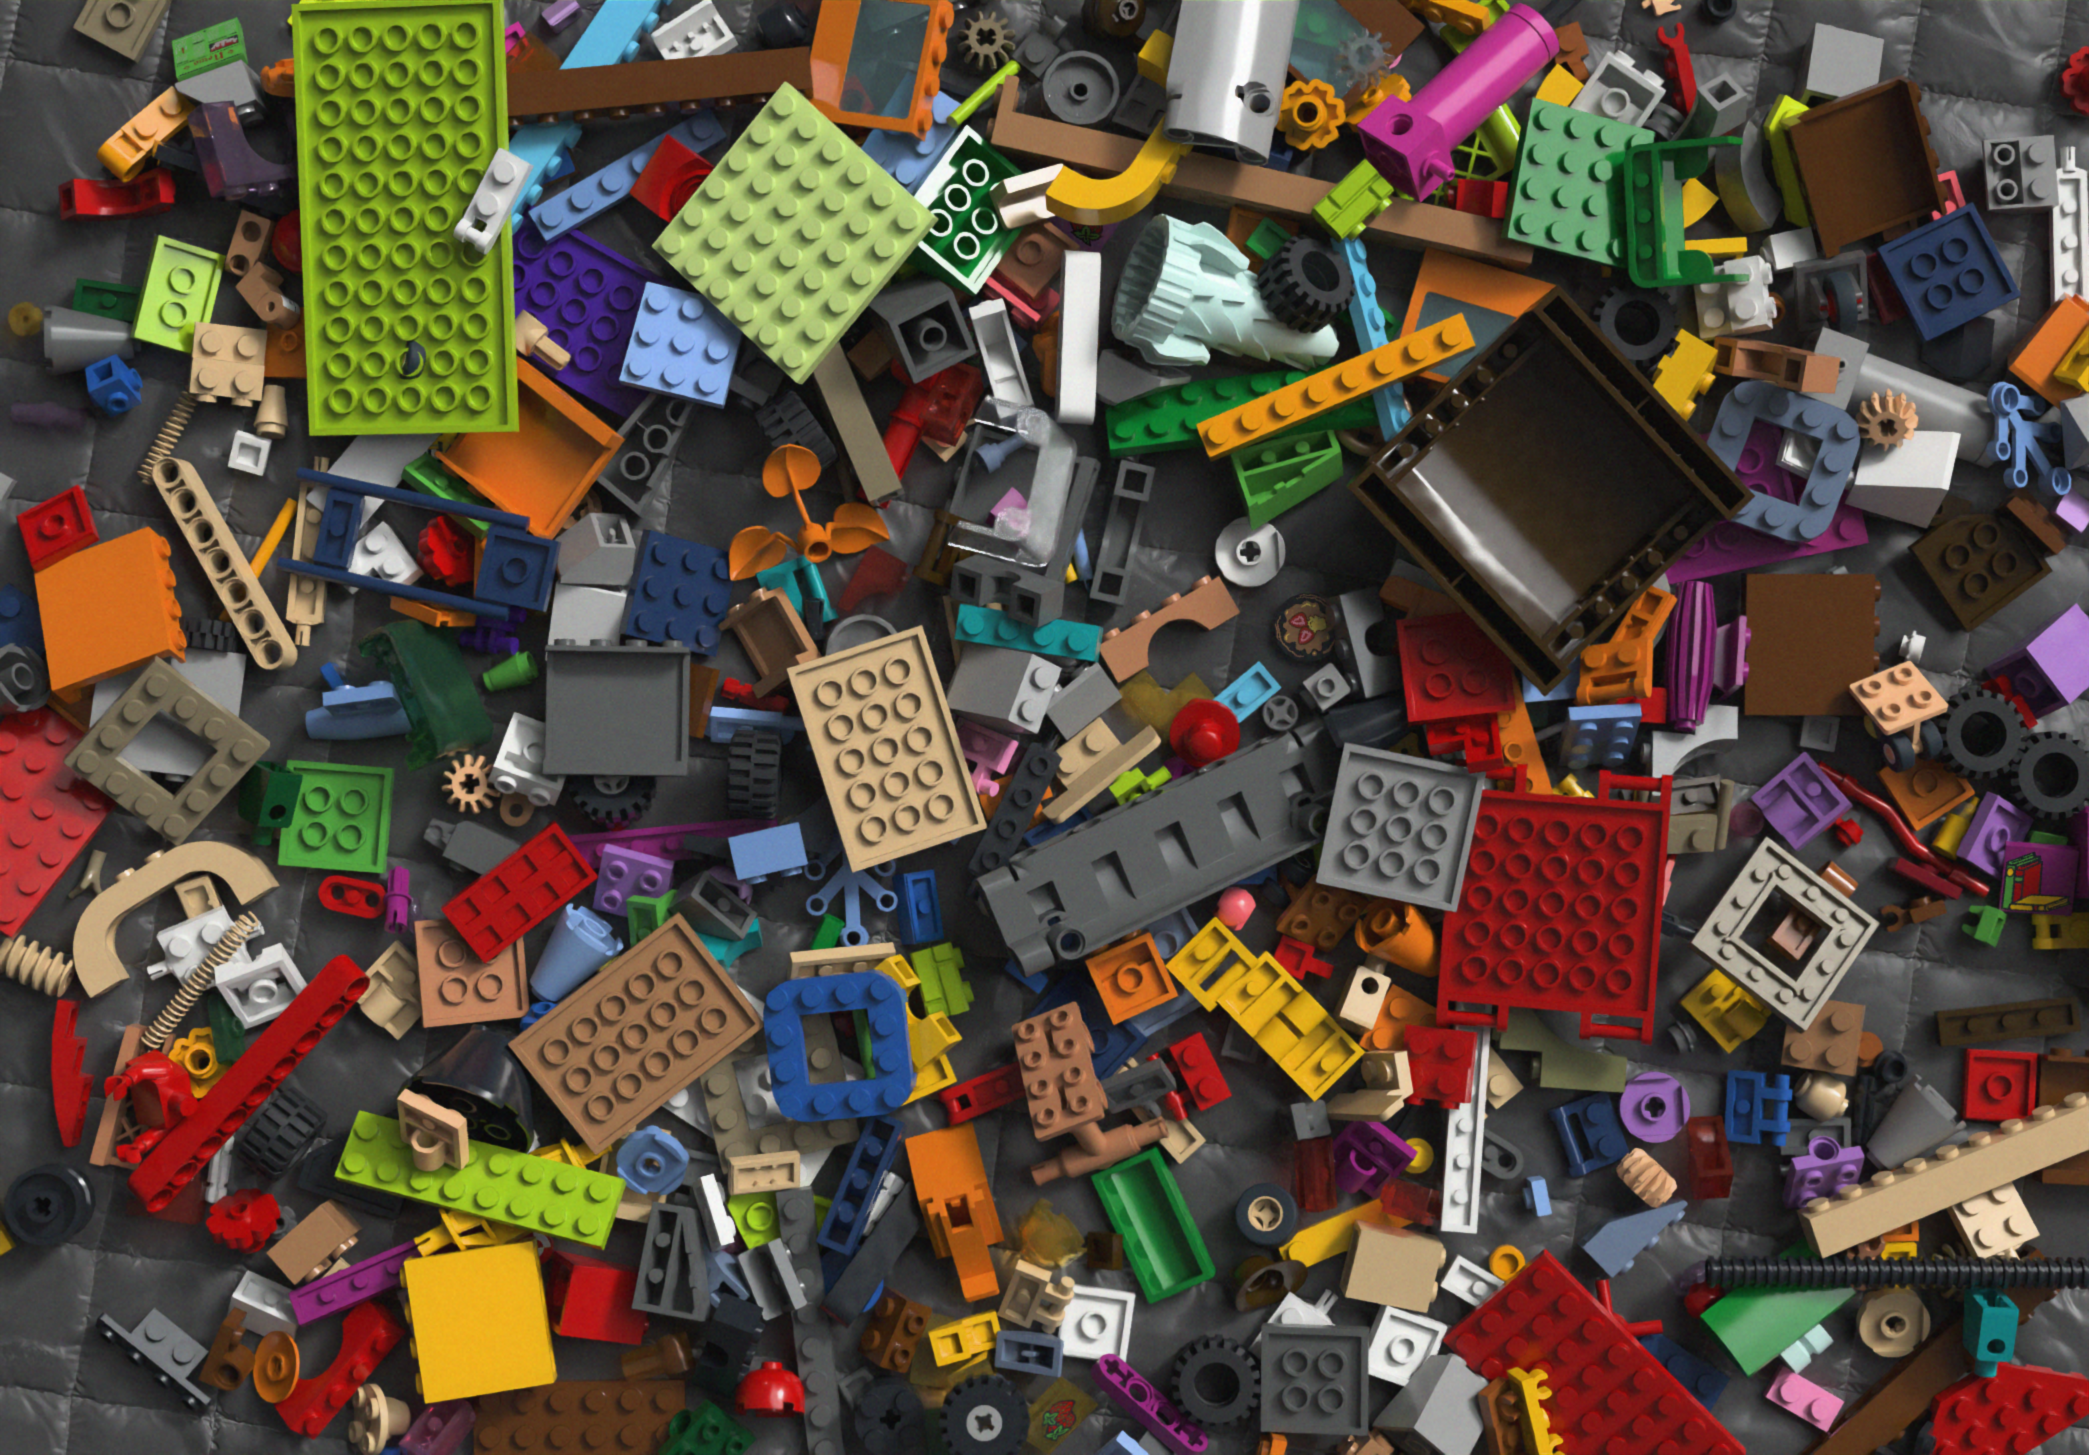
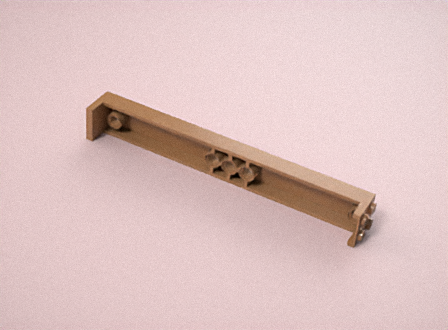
[985,74,1534,275]

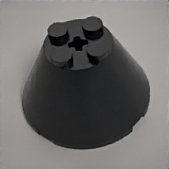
[397,1024,534,1154]

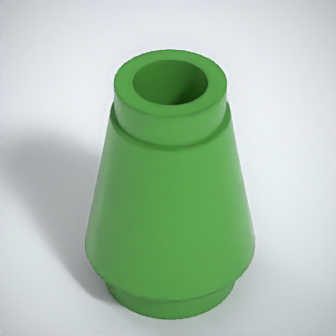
[483,651,539,692]

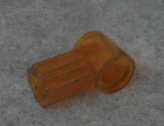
[620,1331,696,1384]

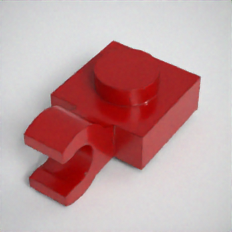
[1273,934,1335,980]

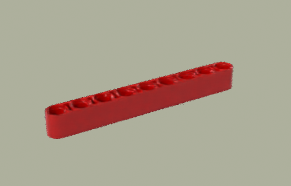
[126,954,370,1213]

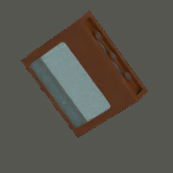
[1286,0,1425,114]

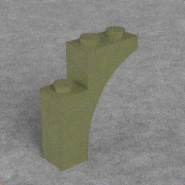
[1490,1006,1627,1093]

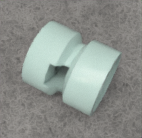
[1778,1324,1834,1375]

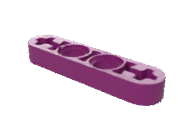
[1091,1353,1208,1455]

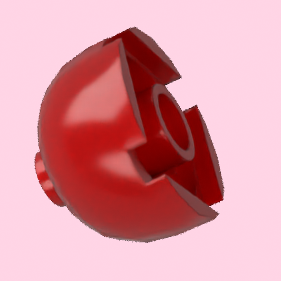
[735,1362,805,1418]

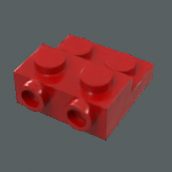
[1403,1024,1478,1110]

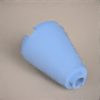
[530,903,623,1002]

